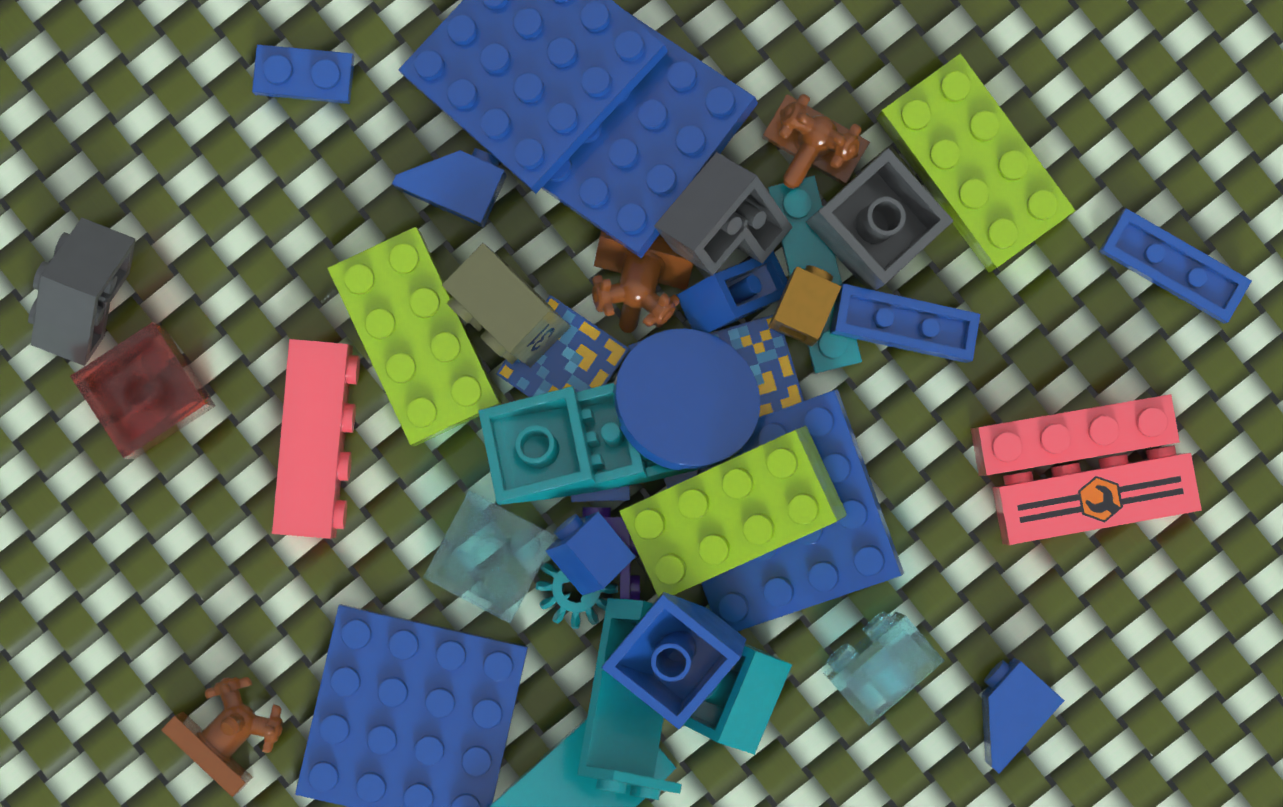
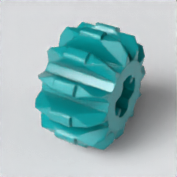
[536,562,618,629]

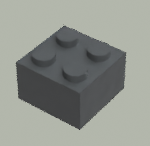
[806,148,954,290]

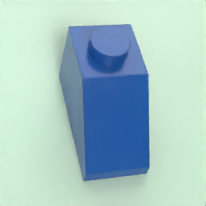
[392,148,507,228]
[676,251,788,334]
[982,658,1065,773]

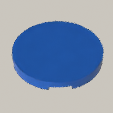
[613,328,760,471]

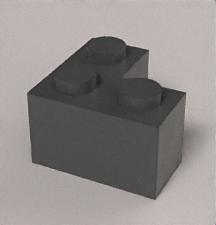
[654,152,793,276]
[28,218,136,366]

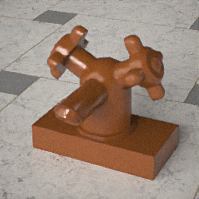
[762,94,870,189]
[592,231,693,333]
[161,677,283,797]

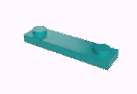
[767,175,862,374]

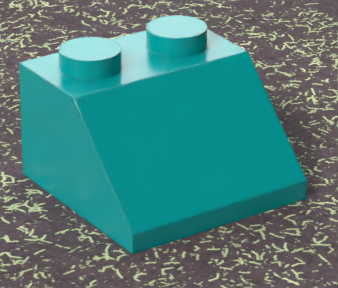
[684,643,792,755]

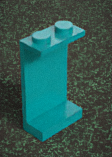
[577,598,682,800]

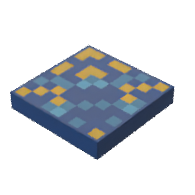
[496,295,630,397]
[710,315,804,417]

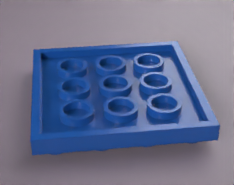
[398,0,668,194]
[542,9,758,258]
[664,389,904,632]
[295,604,528,807]

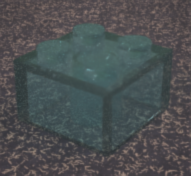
[423,490,557,623]
[823,611,945,726]

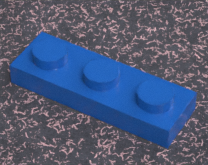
[1099,208,1252,324]
[830,284,980,363]

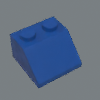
[601,592,746,729]

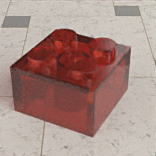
[70,322,216,459]

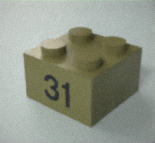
[442,243,571,368]

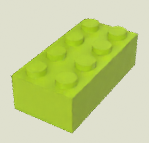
[876,53,1076,273]
[327,227,501,446]
[619,426,847,598]

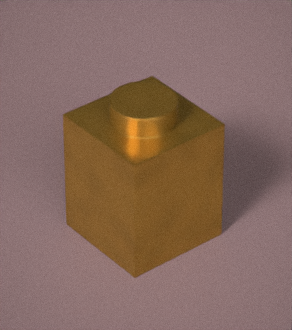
[768,265,841,346]

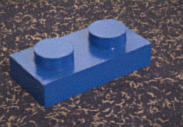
[252,44,355,104]

